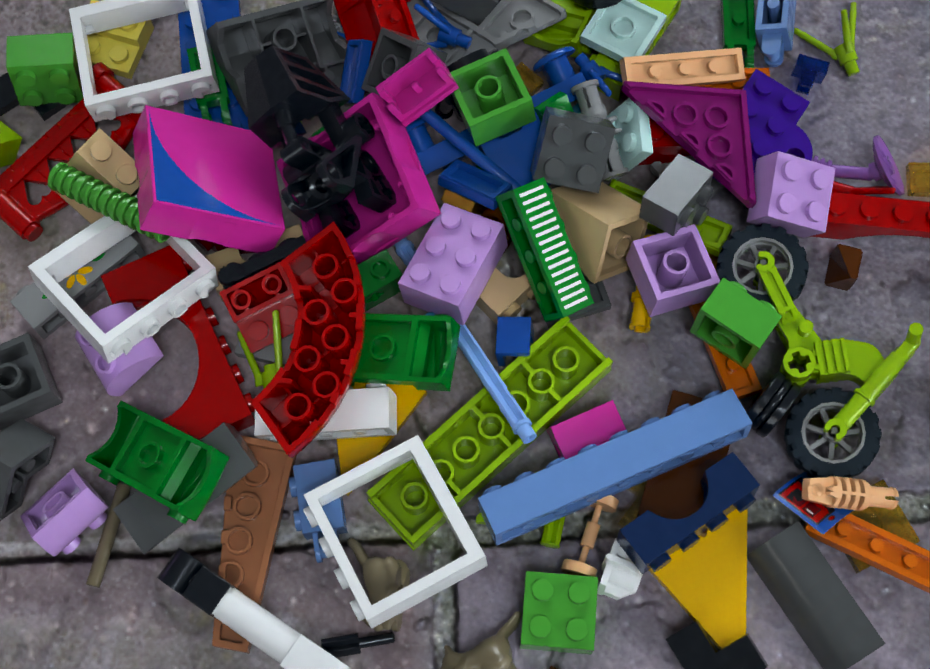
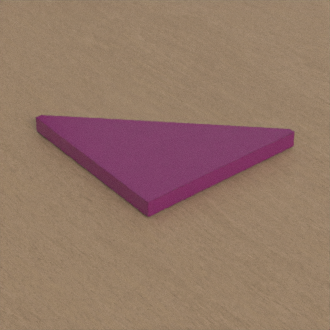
[622,81,756,208]

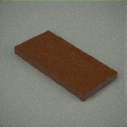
[637,390,730,538]

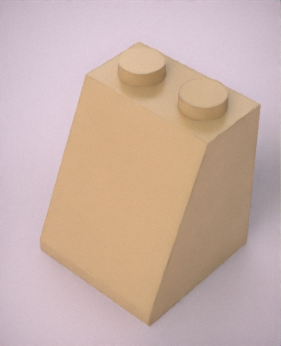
[55,128,139,224]
[551,182,648,284]

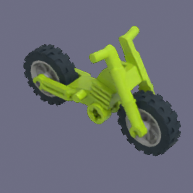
[716,223,924,478]

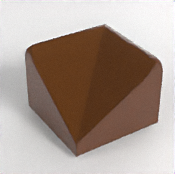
[824,244,863,291]

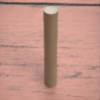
[86,483,131,588]

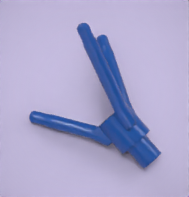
[414,0,472,50]
[574,53,622,97]

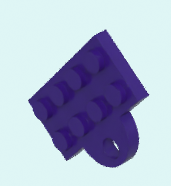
[694,69,813,183]

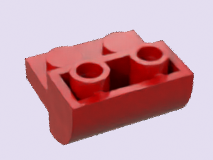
[219,263,298,354]

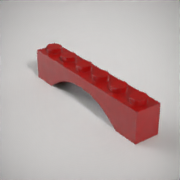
[810,192,930,240]

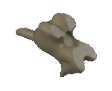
[347,538,411,632]
[440,611,521,669]

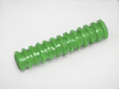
[48,162,170,243]

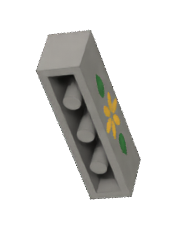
[10,235,146,339]

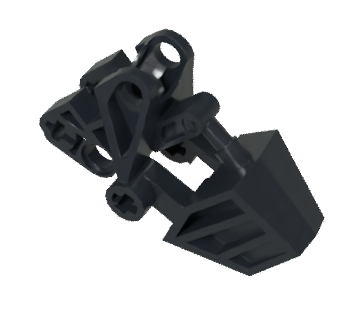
[244,46,396,238]

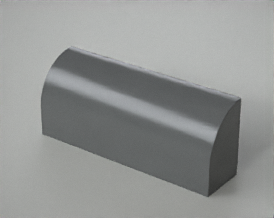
[113,422,258,554]
[747,521,885,669]

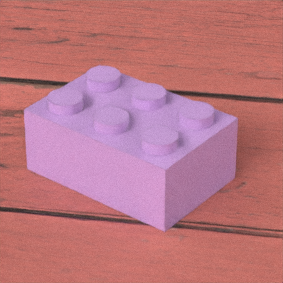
[398,203,508,326]

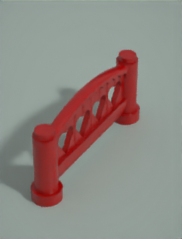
[0,62,141,242]

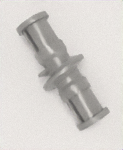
[570,79,629,182]

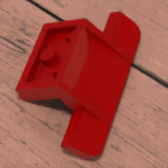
[333,0,419,92]

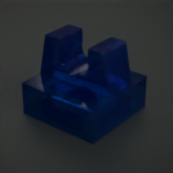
[791,54,830,95]

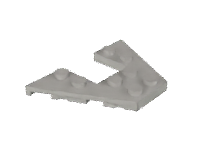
[407,0,567,67]

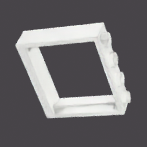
[69,0,220,122]
[28,195,219,364]
[303,435,488,629]

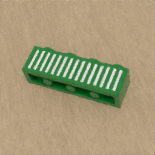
[495,177,594,322]

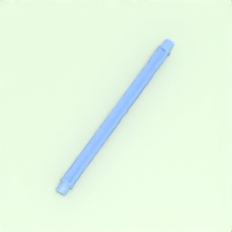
[394,237,537,444]

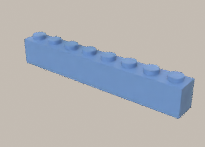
[478,388,753,546]

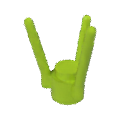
[237,310,284,389]

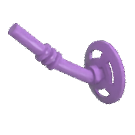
[790,135,905,196]

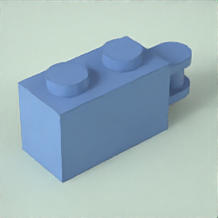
[755,0,796,68]
[289,458,348,563]

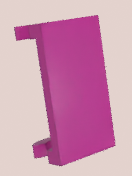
[375,47,459,127]
[546,400,626,459]

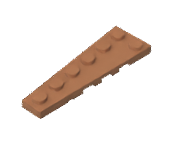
[212,435,297,654]

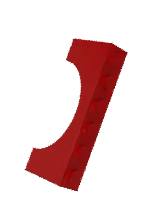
[101,245,255,440]

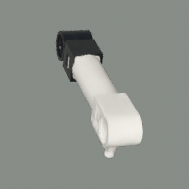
[157,548,351,669]

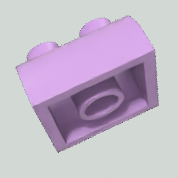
[75,302,164,396]
[20,468,109,557]

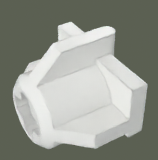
[597,538,643,600]

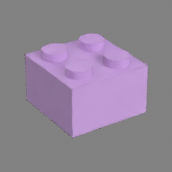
[747,151,836,238]
[626,224,720,317]

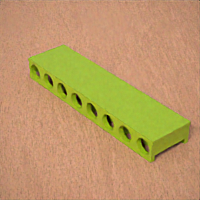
[366,316,613,551]

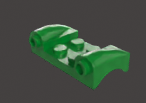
[350,313,460,391]
[85,401,230,525]

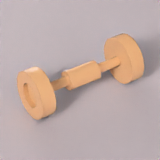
[561,495,619,577]

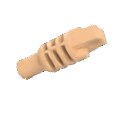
[802,476,899,511]

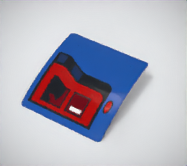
[773,472,854,534]

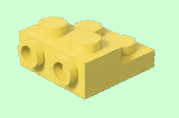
[87,0,154,79]

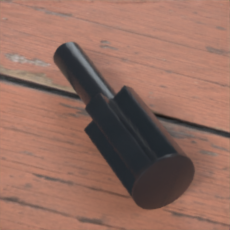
[321,632,395,658]

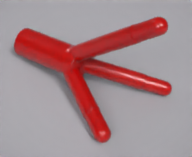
[832,181,896,195]

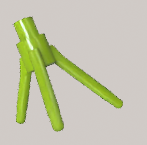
[794,2,860,77]

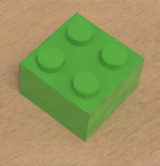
[6,32,83,107]
[450,48,536,146]
[689,277,782,369]
[520,571,598,655]

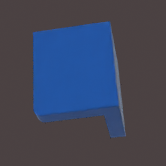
[495,317,534,366]

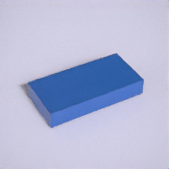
[340,39,373,104]
[438,159,512,210]

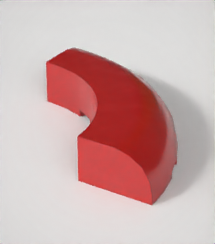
[250,221,366,458]

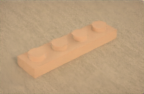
[619,48,746,86]

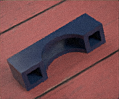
[617,452,760,574]

